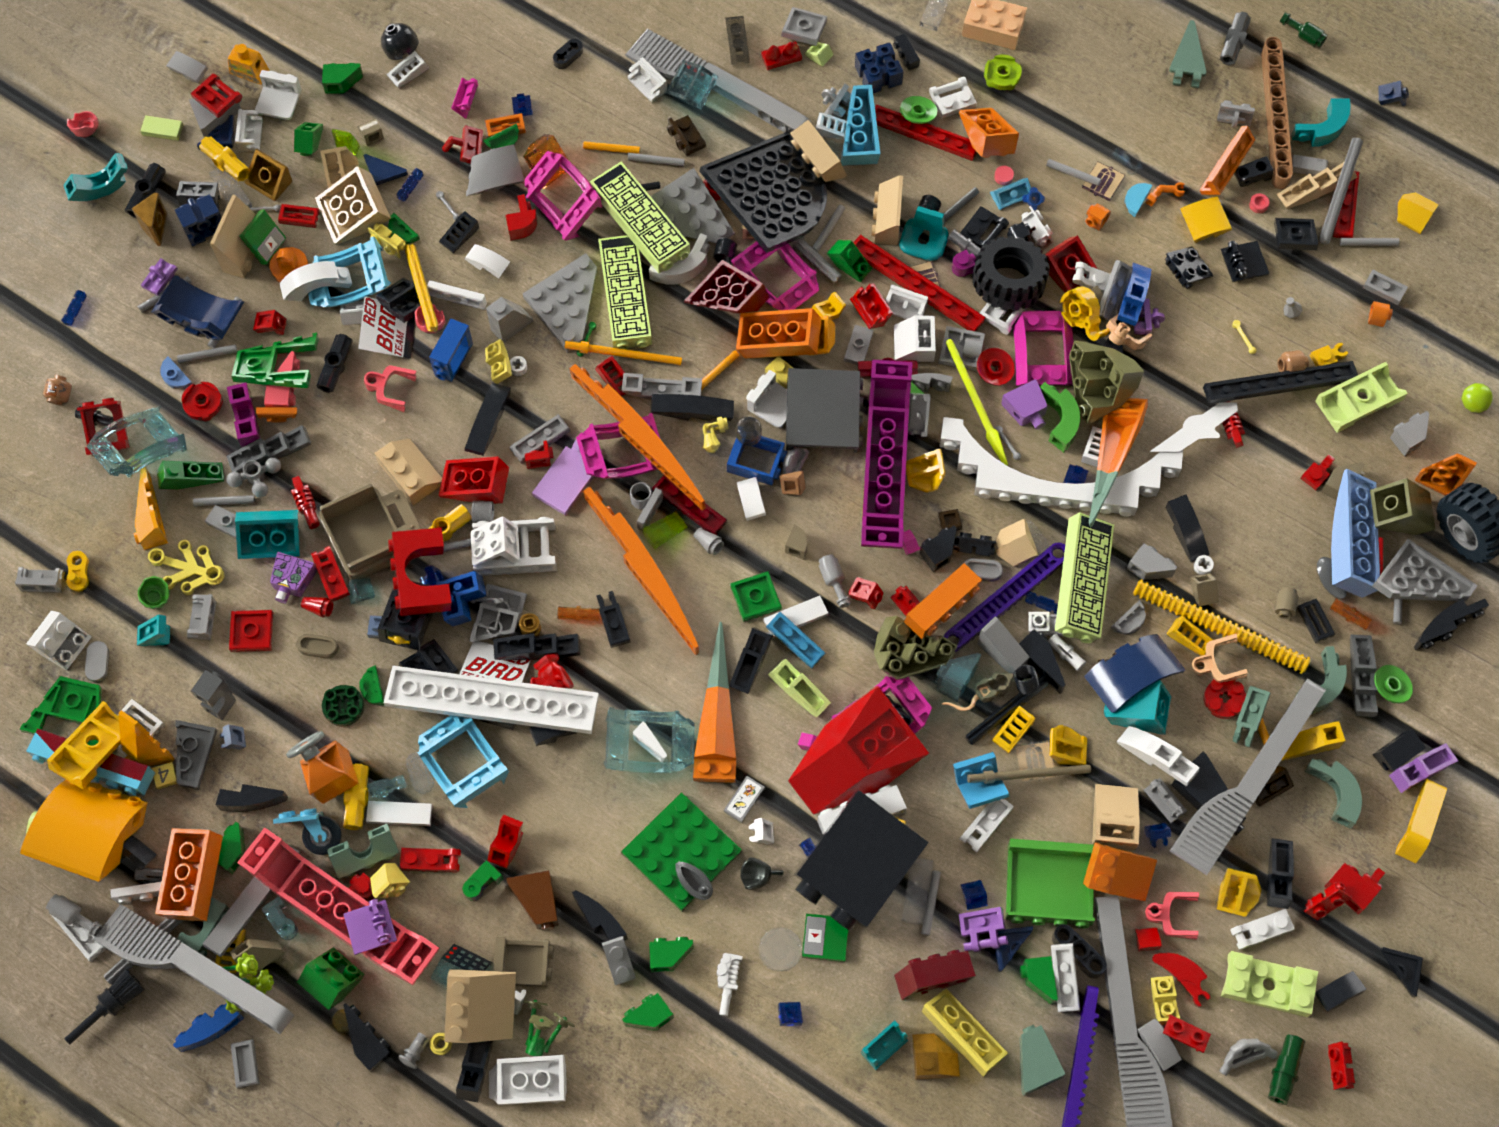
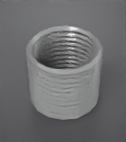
[630,482,652,510]
[472,501,494,523]

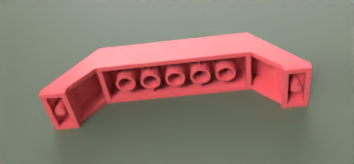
[237,827,439,985]

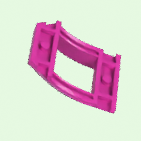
[525,151,602,241]
[731,241,819,310]
[1013,311,1074,386]
[576,413,660,479]
[831,675,932,734]

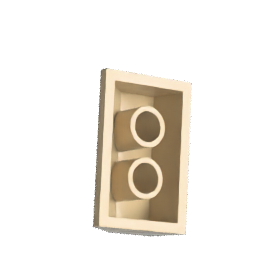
[790,120,847,182]
[871,175,903,245]
[374,439,442,505]

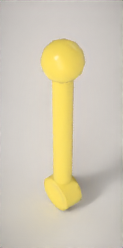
[1232,320,1257,354]

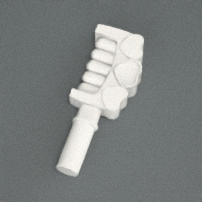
[717,953,742,1016]

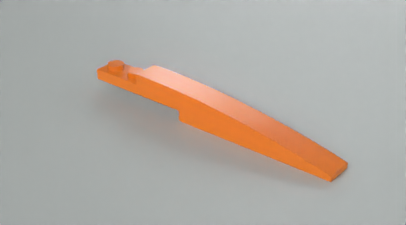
[569,364,705,511]
[583,487,699,655]

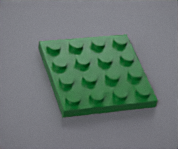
[621,792,742,912]

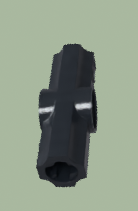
[125,162,166,219]
[316,333,353,393]

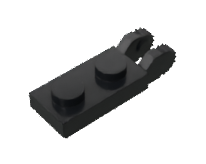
[596,591,631,648]

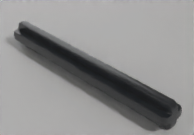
[965,675,1049,745]

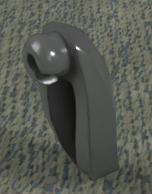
[1317,557,1347,600]
[676,862,713,900]

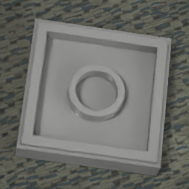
[781,7,828,46]

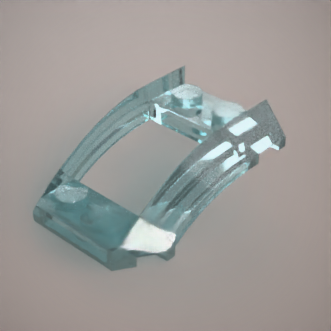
[87,406,187,478]
[603,707,695,773]

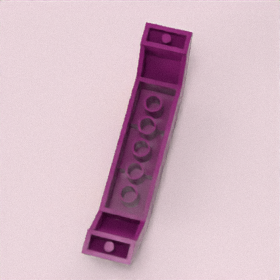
[861,359,912,549]

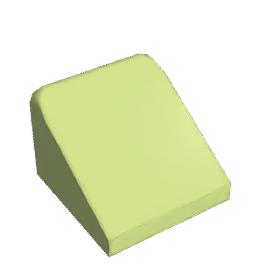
[805,42,833,66]

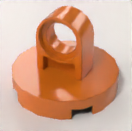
[269,247,309,282]

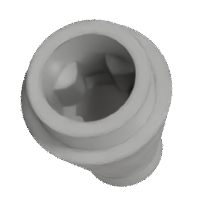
[694,528,724,555]

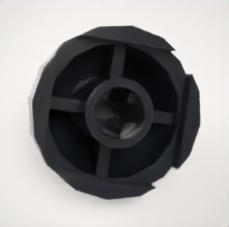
[381,23,419,60]

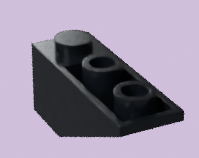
[343,1003,391,1072]

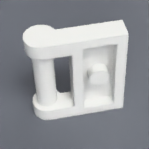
[929,77,977,118]
[980,302,1027,335]

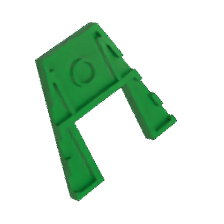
[231,332,319,388]

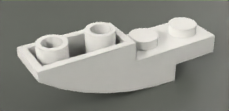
[1117,726,1200,786]

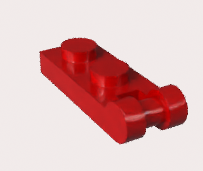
[311,546,350,602]
[399,848,461,873]

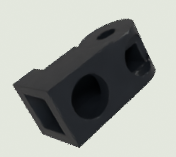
[1234,156,1273,187]

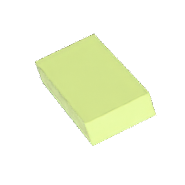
[140,115,183,141]

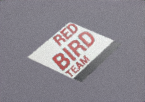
[359,297,415,359]
[460,641,531,683]

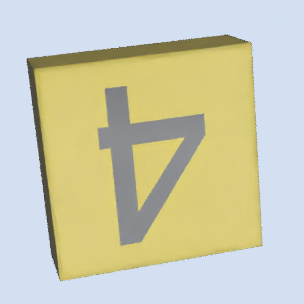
[151,762,177,789]

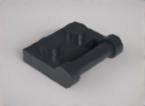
[960,206,1009,248]

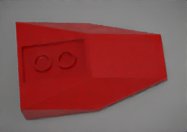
[788,686,930,815]

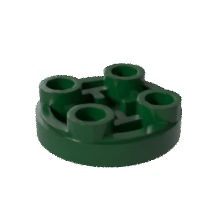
[322,685,364,727]

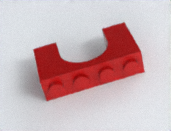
[388,527,451,616]

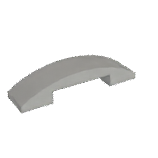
[622,373,702,399]

